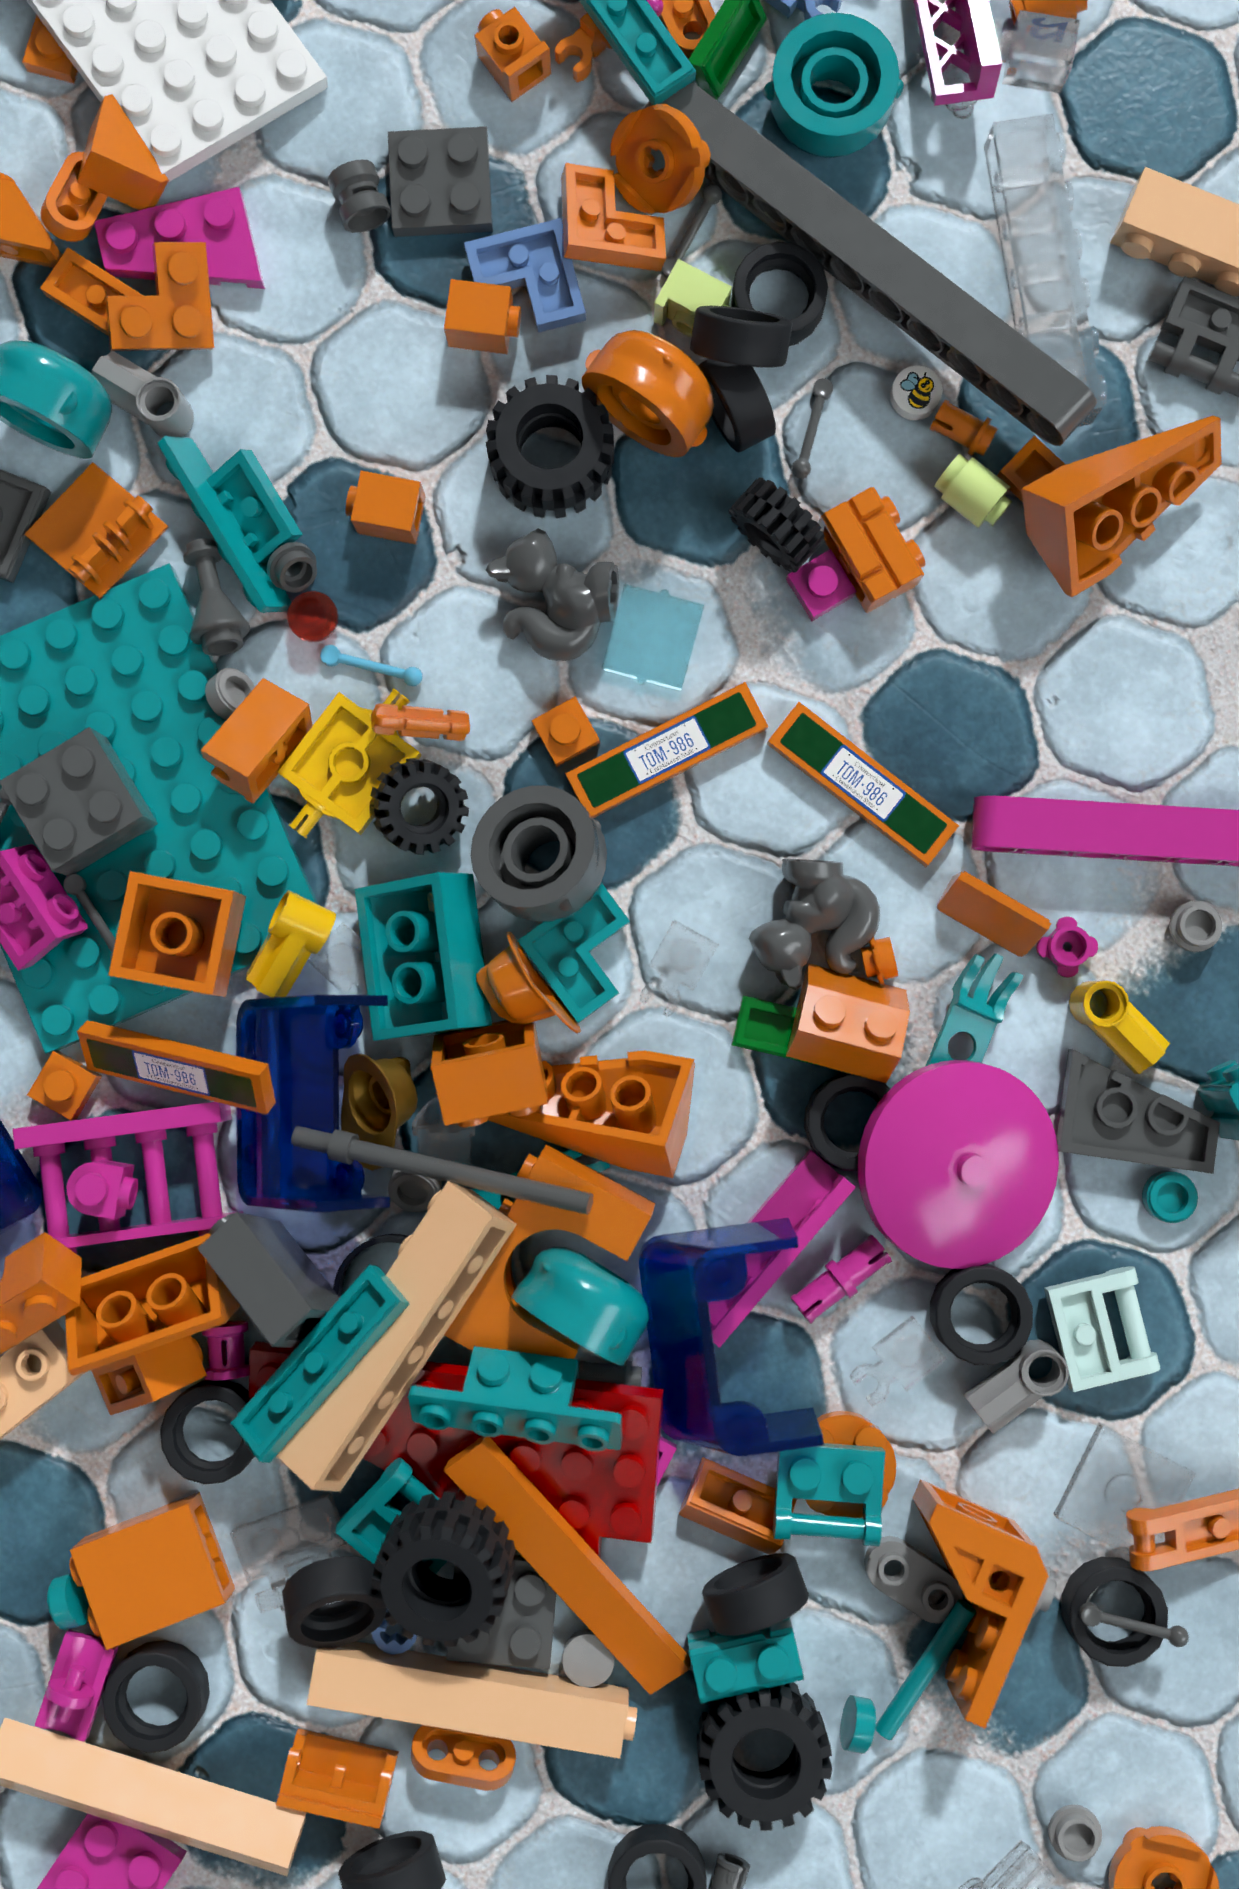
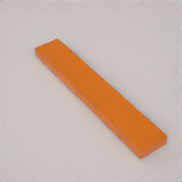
[444,1436,691,1695]

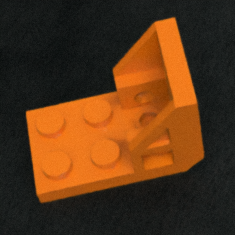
[913,1479,1049,1729]

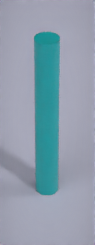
[875,1599,976,1740]

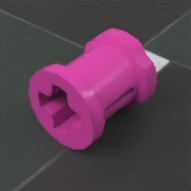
[202,1321,250,1381]

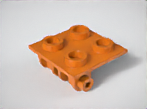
[24,462,169,599]

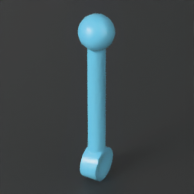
[320,645,423,686]

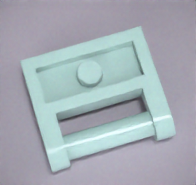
[1044,1266,1160,1392]

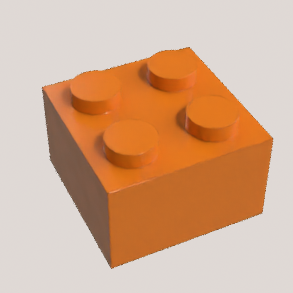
[109,871,246,997]

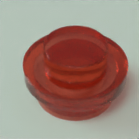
[287,591,339,642]

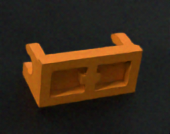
[201,678,312,804]
[276,1728,399,1829]

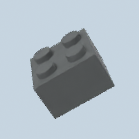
[0,727,158,876]

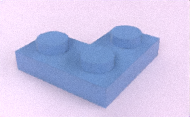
[464,218,586,333]

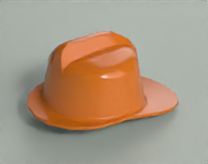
[476,931,581,1034]

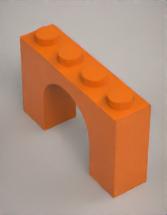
[444,1144,656,1359]

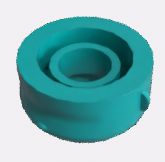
[764,12,904,158]
[0,340,112,459]
[511,1247,649,1366]

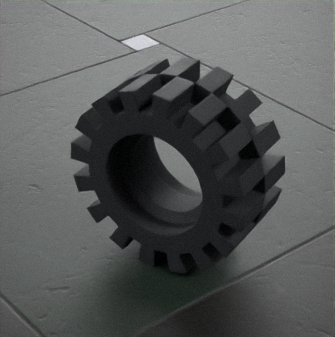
[729,477,825,572]
[369,758,469,855]

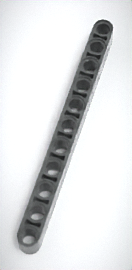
[642,82,1097,446]

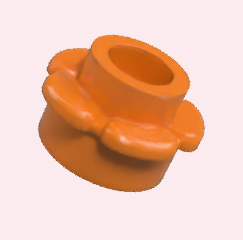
[860,937,898,985]

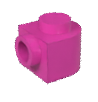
[67,1160,138,1220]

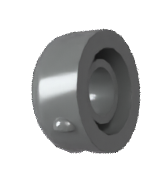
[470,785,607,922]

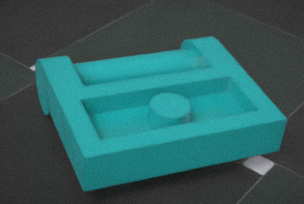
[773,1440,885,1547]
[336,1457,448,1574]

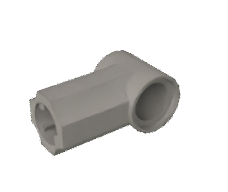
[92,351,194,437]
[964,1339,1069,1434]

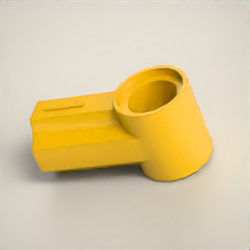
[246,890,336,998]
[1069,980,1170,1074]

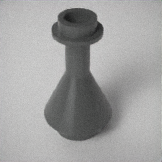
[183,538,250,656]

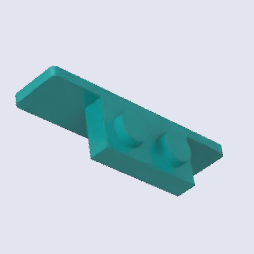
[157,436,303,613]
[408,1346,622,1451]

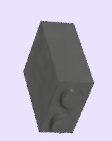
[198,1212,340,1348]

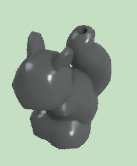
[485,528,619,661]
[748,859,880,990]

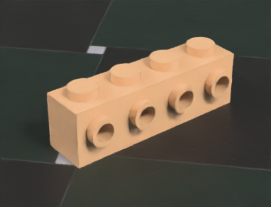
[0,1321,86,1440]

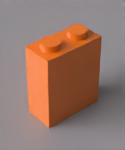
[69,1492,235,1650]

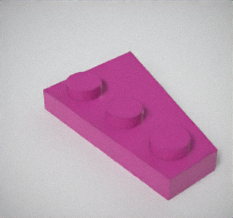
[94,187,265,289]

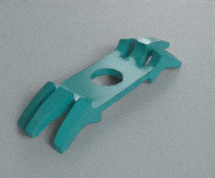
[926,953,1024,1066]

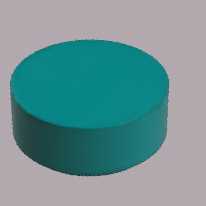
[1142,1171,1198,1223]
[47,1573,90,1630]
[840,1695,876,1754]

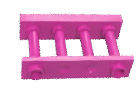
[12,1102,243,1254]

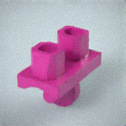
[34,1629,119,1742]

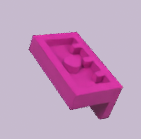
[0,844,88,971]

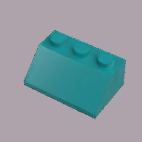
[355,872,492,1041]

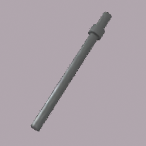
[291,1126,593,1215]

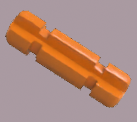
[371,703,470,741]

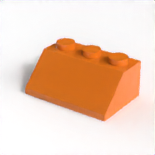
[65,1233,240,1376]

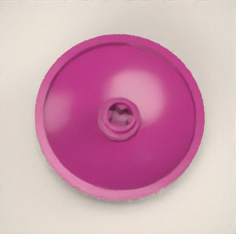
[858,1060,1059,1269]

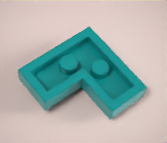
[518,882,630,1023]

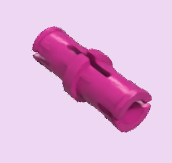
[790,1235,892,1324]

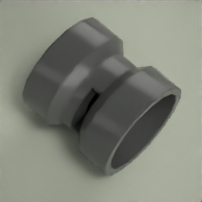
[328,160,391,233]

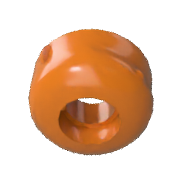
[582,330,714,458]

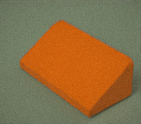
[937,871,1052,957]
[679,1457,797,1554]

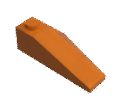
[1022,416,1222,597]
[488,1050,695,1178]

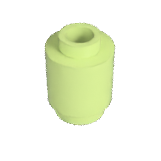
[934,454,1012,528]

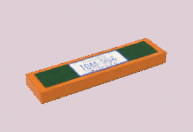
[565,682,769,818]
[767,702,959,867]
[77,1020,276,1115]

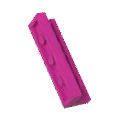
[913,0,1002,106]
[677,1149,856,1348]

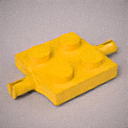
[277,688,422,838]

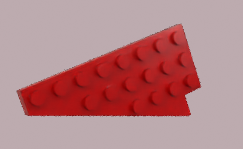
[249,1341,664,1558]

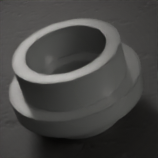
[267,542,317,592]

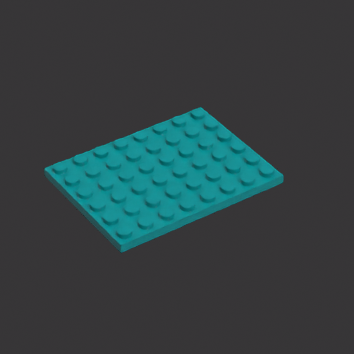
[0,563,318,1054]

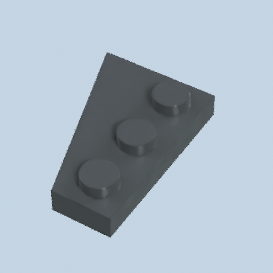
[1057,1049,1220,1174]

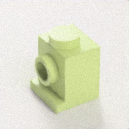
[654,259,732,337]

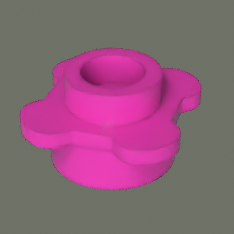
[1036,916,1098,978]

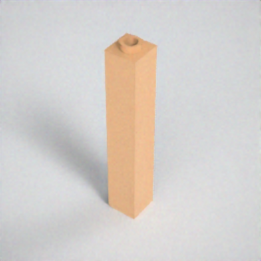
[307,1641,637,1759]
[0,1717,306,1876]

